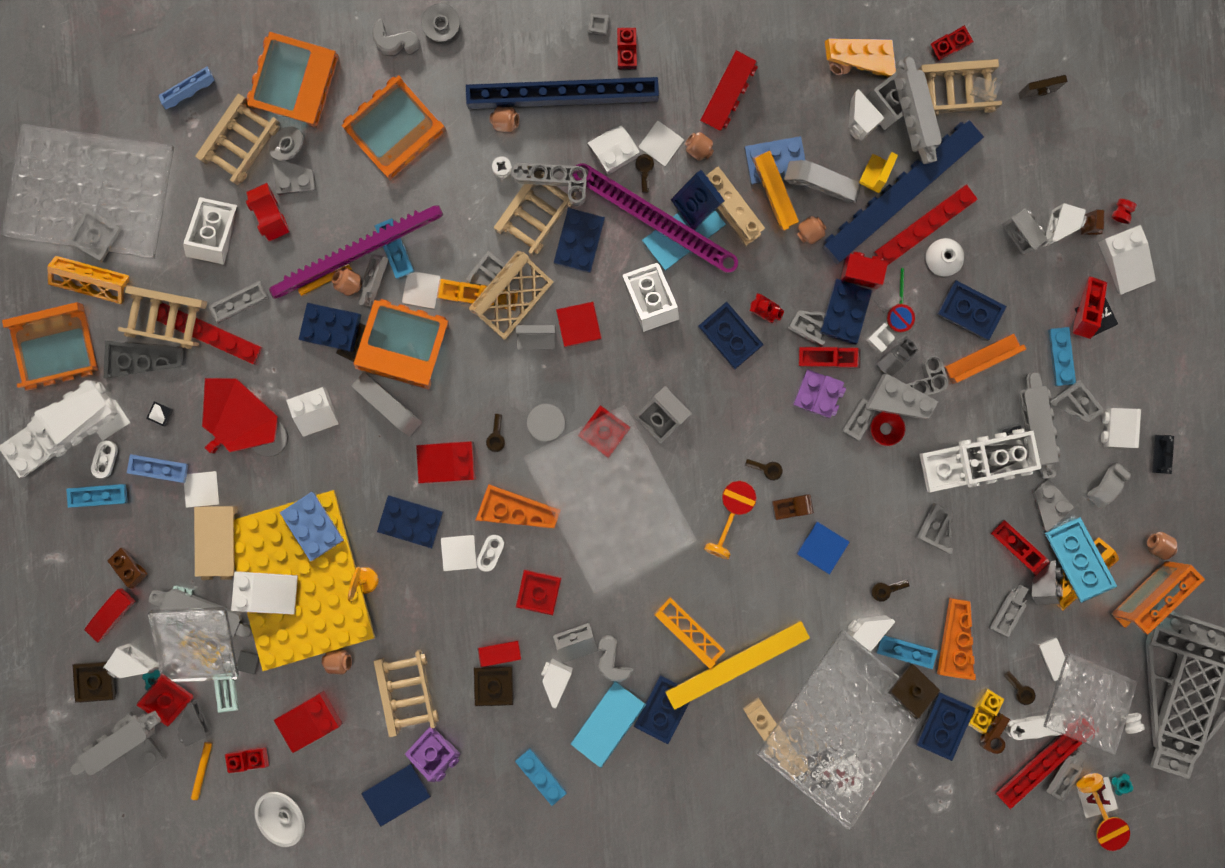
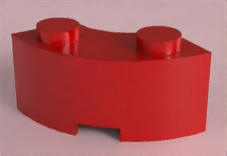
[246,183,290,241]

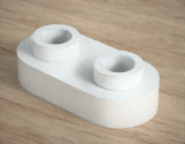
[91,441,118,478]
[477,535,504,572]

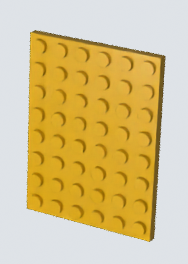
[234,490,375,671]

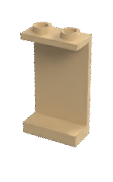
[194,506,238,580]

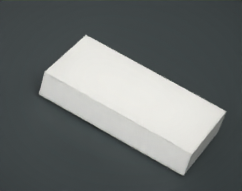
[1038,638,1072,681]

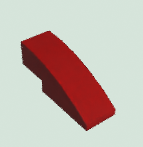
[799,347,861,368]
[84,588,136,643]

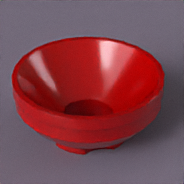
[870,412,906,446]

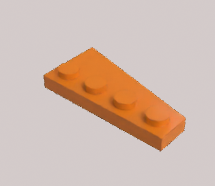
[475,484,561,528]
[937,598,976,680]

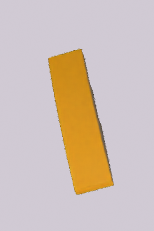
[437,279,518,311]

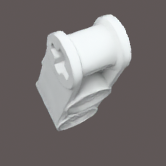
[1005,713,1064,740]

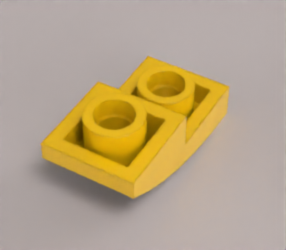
[968,689,1004,734]

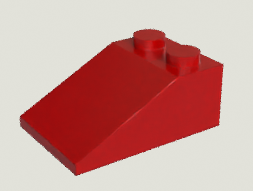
[416,441,476,483]
[274,691,343,753]

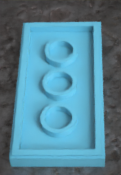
[642,210,726,271]
[1045,517,1117,603]
[571,681,646,768]

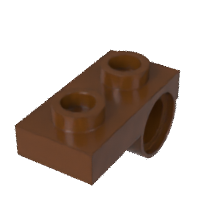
[1080,210,1104,235]
[772,494,814,520]
[107,548,148,589]
[979,712,1011,754]

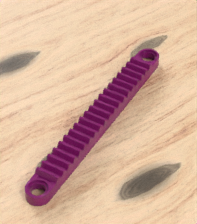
[573,163,738,273]
[269,205,443,299]

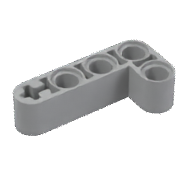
[784,160,861,203]
[511,163,587,206]
[907,356,948,396]
[351,372,422,436]

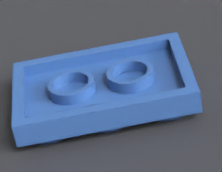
[744,136,806,185]
[280,491,344,561]

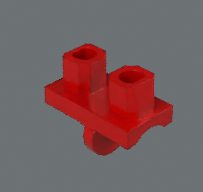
[750,293,784,323]

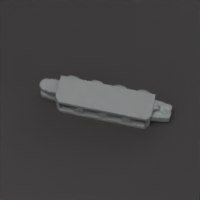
[894,56,942,164]
[1020,372,1060,479]
[148,589,252,639]
[70,711,161,776]

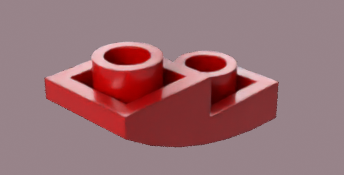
[930,25,974,61]
[617,28,637,70]
[477,641,521,667]
[225,747,269,773]

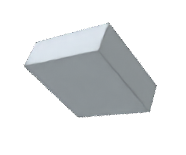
[588,13,609,36]

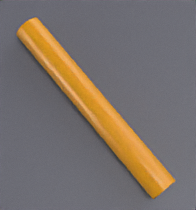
[298,264,352,296]
[191,742,212,800]

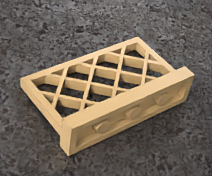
[469,251,553,340]

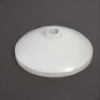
[255,792,305,847]

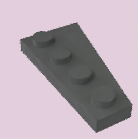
[103,340,184,378]

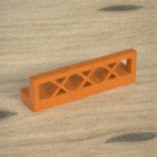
[944,334,1026,384]

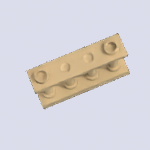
[918,59,1002,116]
[195,93,280,186]
[706,166,765,246]
[494,170,577,256]
[118,285,207,349]
[373,650,439,737]
[743,698,808,781]

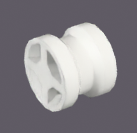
[492,157,512,178]
[1121,713,1145,734]

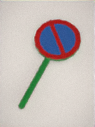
[887,268,915,332]

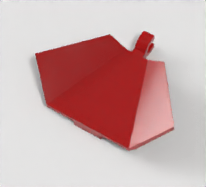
[202,378,278,454]

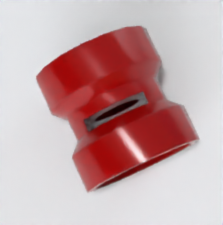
[1111,199,1137,224]

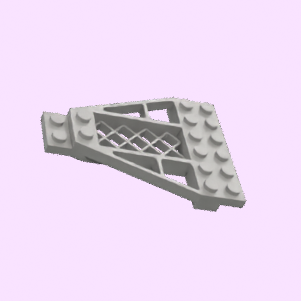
[1146,606,1225,779]

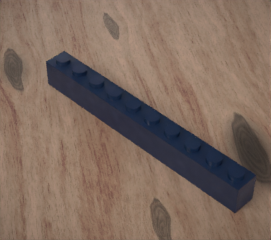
[466,77,659,109]
[822,120,984,264]

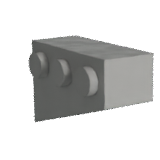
[865,374,938,419]

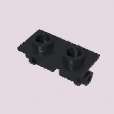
[1152,435,1174,474]

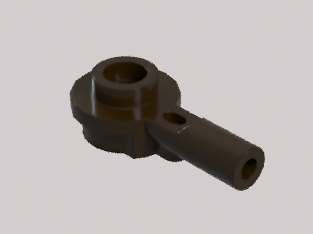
[635,154,654,193]
[486,414,505,452]
[745,459,783,481]
[871,580,910,602]
[1004,671,1036,705]

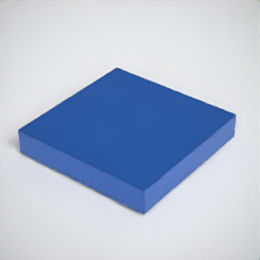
[797,521,850,574]

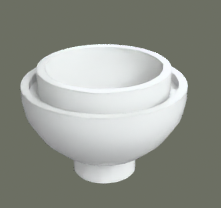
[926,238,964,277]

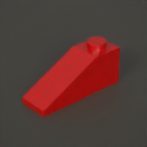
[1073,276,1108,339]
[991,520,1050,575]

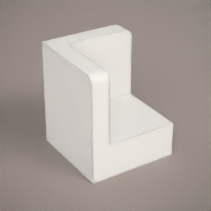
[866,323,895,354]

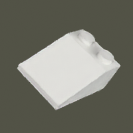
[183,197,237,264]
[1098,225,1156,295]
[622,263,679,332]
[231,571,298,614]

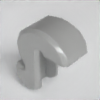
[372,19,420,56]
[1087,462,1131,508]
[598,635,633,682]

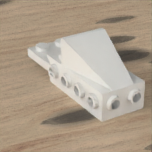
[0,380,119,478]
[920,428,1041,492]

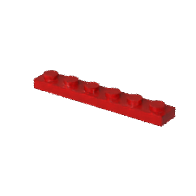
[873,184,978,266]
[156,302,263,365]
[996,716,1095,810]

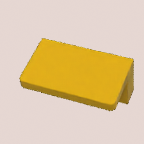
[859,152,898,193]

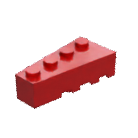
[700,50,758,131]

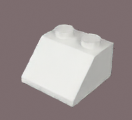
[848,89,884,141]
[587,124,640,176]
[1042,203,1086,247]
[286,387,339,437]
[1101,408,1141,449]
[847,615,895,652]
[104,644,160,678]
[541,659,573,709]

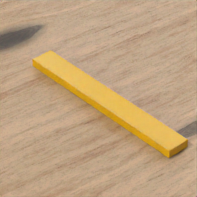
[665,621,810,710]

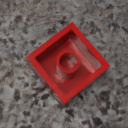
[840,252,888,289]

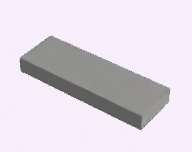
[208,281,269,323]

